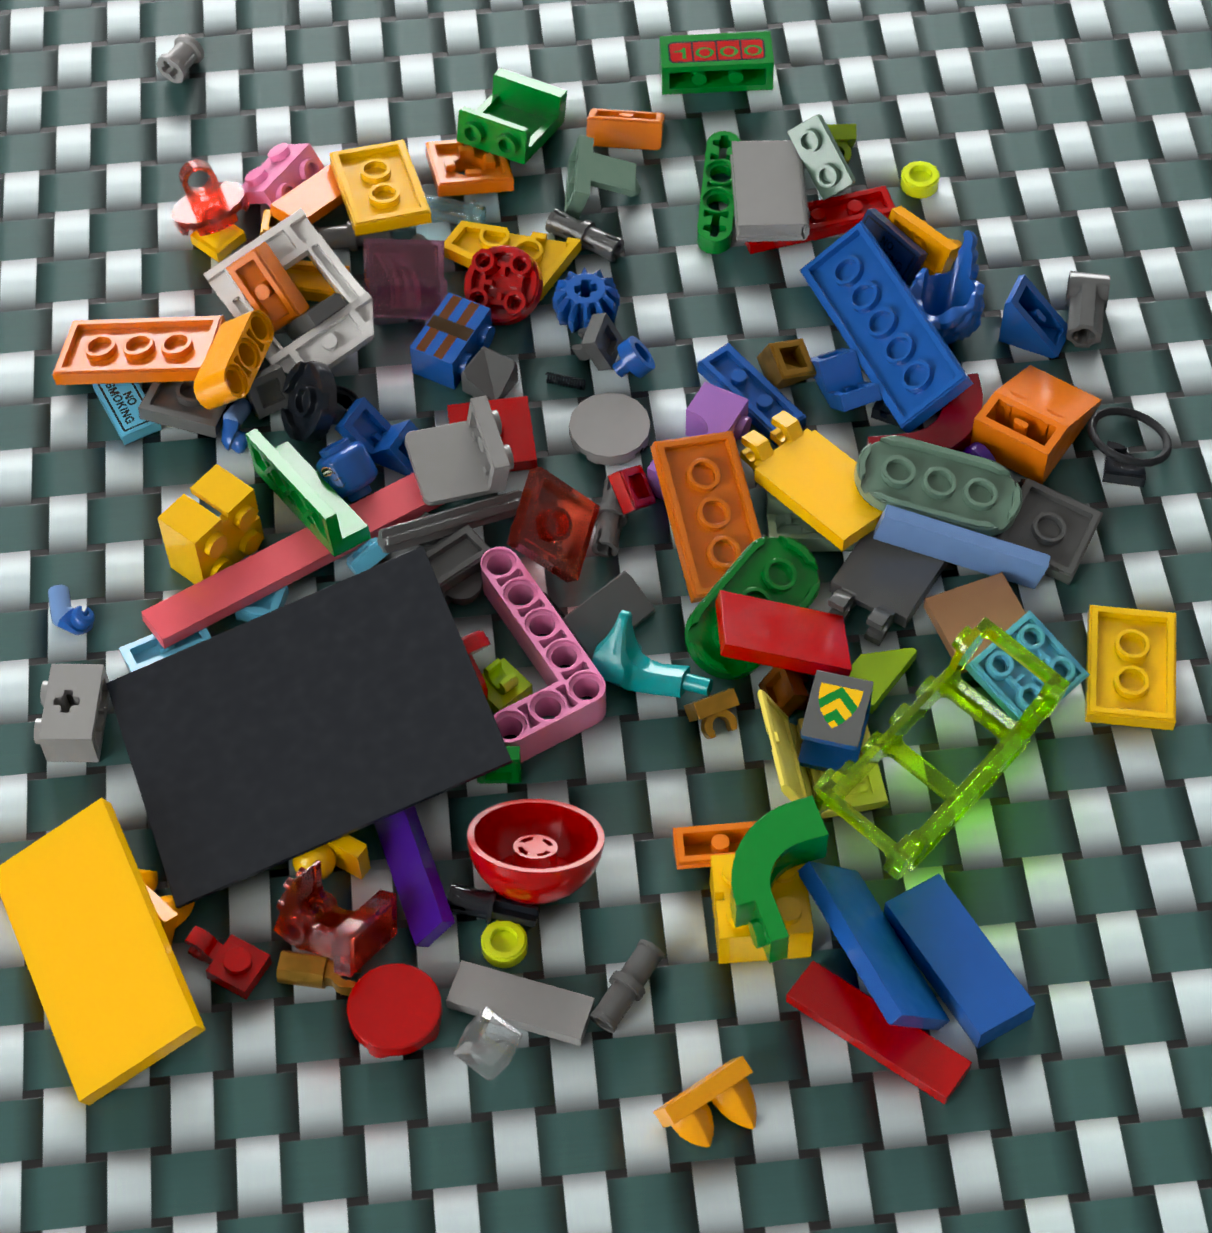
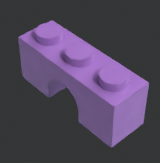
[647,382,752,500]

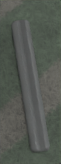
[377,490,528,554]

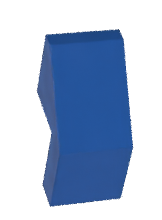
[811,348,882,412]
[334,397,419,476]

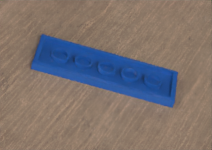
[800,221,973,433]

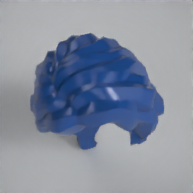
[909,230,985,345]

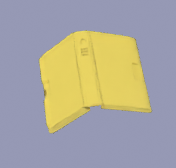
[757,689,889,819]

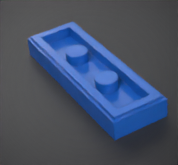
[697,343,806,445]

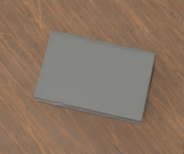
[730,140,810,242]

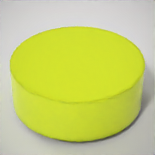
[900,161,940,198]
[481,920,528,968]

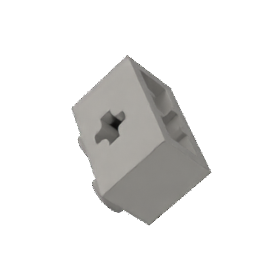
[34,664,110,763]

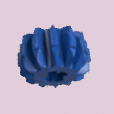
[552,267,620,333]

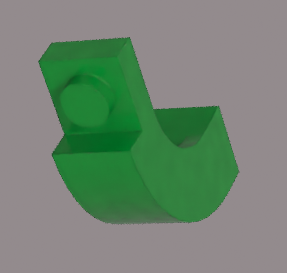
[730,795,829,963]

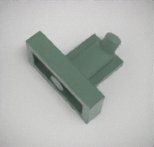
[564,134,641,219]

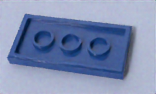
[798,861,950,1031]

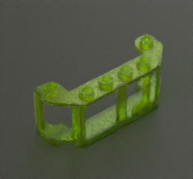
[813,617,1070,880]

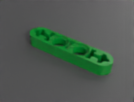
[697,131,740,254]

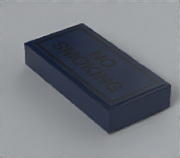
[861,209,928,286]

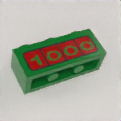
[659,31,774,95]

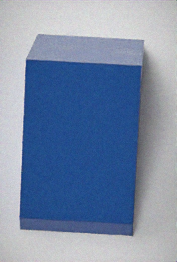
[999,274,1067,359]

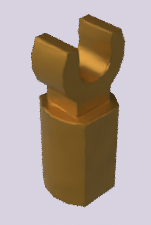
[277,950,362,996]

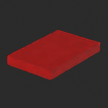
[715,590,852,676]

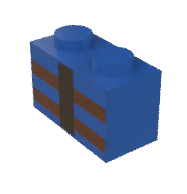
[410,292,495,390]

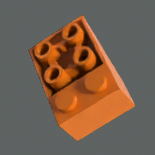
[970,365,1102,484]

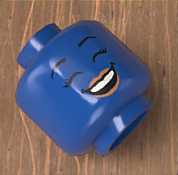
[316,437,378,502]

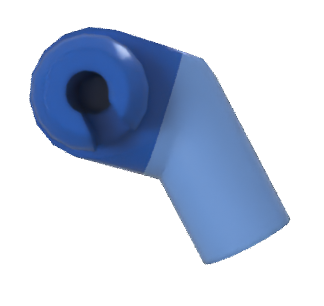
[221,398,252,454]
[48,585,95,635]

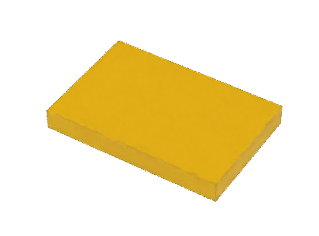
[329,140,432,236]
[1085,605,1176,730]

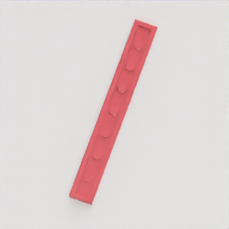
[141,472,445,649]

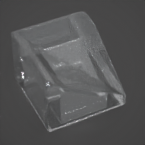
[453,1006,523,1081]

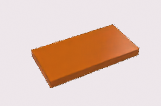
[52,315,225,385]
[650,431,762,603]

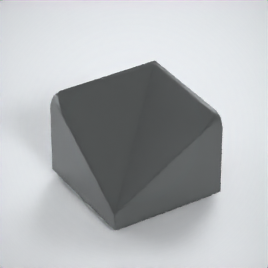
[461,346,518,400]

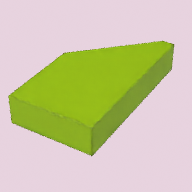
[849,647,917,714]

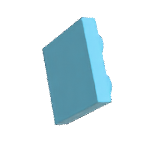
[965,610,1090,733]

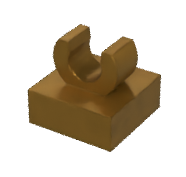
[684,688,740,739]

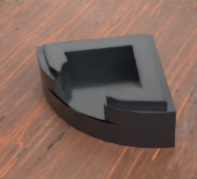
[1102,441,1146,487]

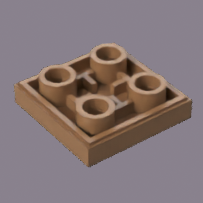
[923,572,1026,674]

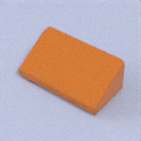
[586,108,665,150]
[226,242,310,332]
[673,821,757,870]

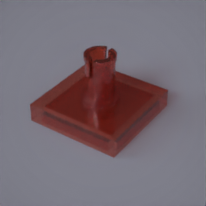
[507,467,600,583]

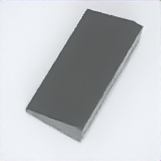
[563,571,655,661]

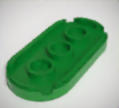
[685,536,820,680]

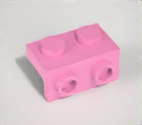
[235,143,325,208]

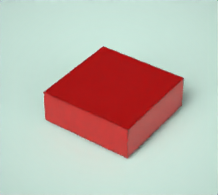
[608,465,656,515]

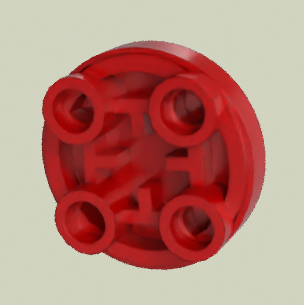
[464,245,543,325]
[347,963,442,1059]

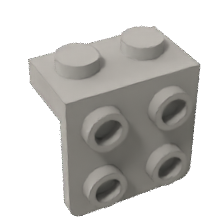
[404,395,514,506]

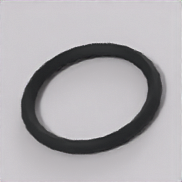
[1087,407,1172,467]

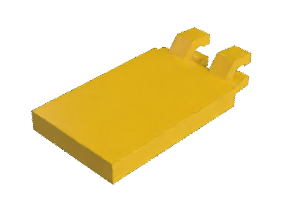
[740,410,883,551]

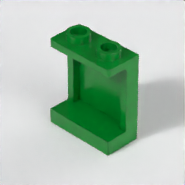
[457,68,567,165]

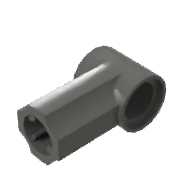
[1065,271,1110,348]

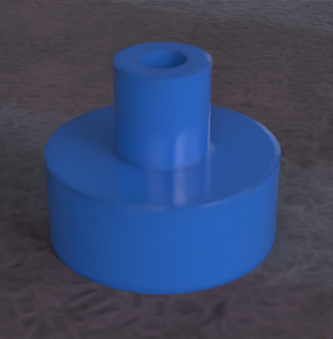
[613,336,655,378]

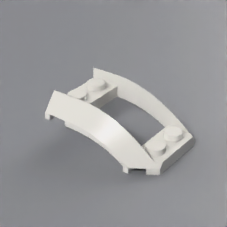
[203,208,374,373]

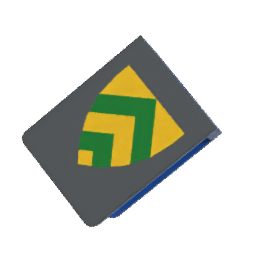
[798,670,874,777]

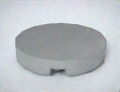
[569,392,651,466]

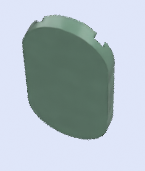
[854,435,1022,537]

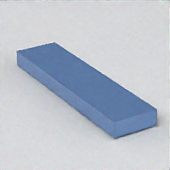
[873,505,1050,589]

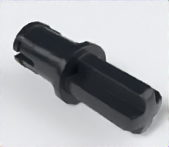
[448,882,540,928]

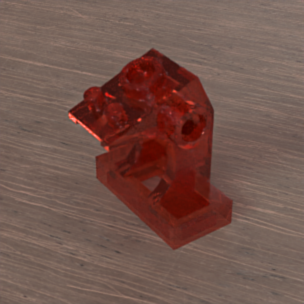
[273,860,397,977]

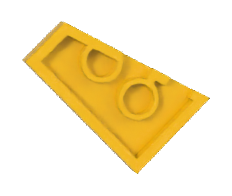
[441,220,582,301]

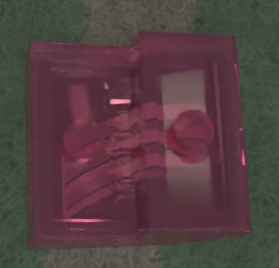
[364,238,447,319]

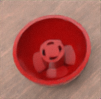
[467,799,605,904]

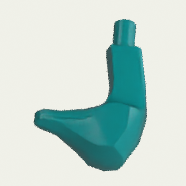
[592,610,713,698]

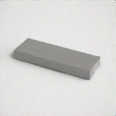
[446,960,595,1046]

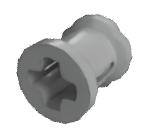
[156,34,205,83]

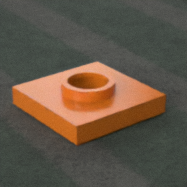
[425,140,514,197]

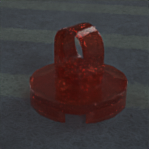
[172,159,249,236]

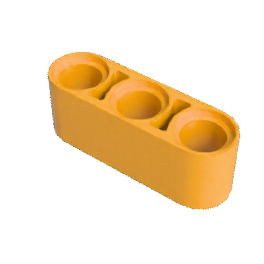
[194,309,274,410]

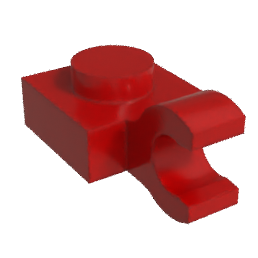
[185,926,272,1000]

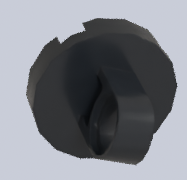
[281,361,359,443]

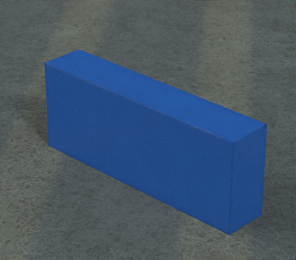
[884,873,1036,1049]

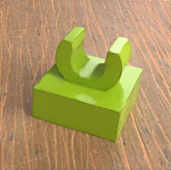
[827,124,857,164]
[482,658,533,714]

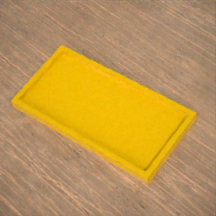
[0,798,206,1106]

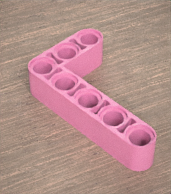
[480,547,607,763]

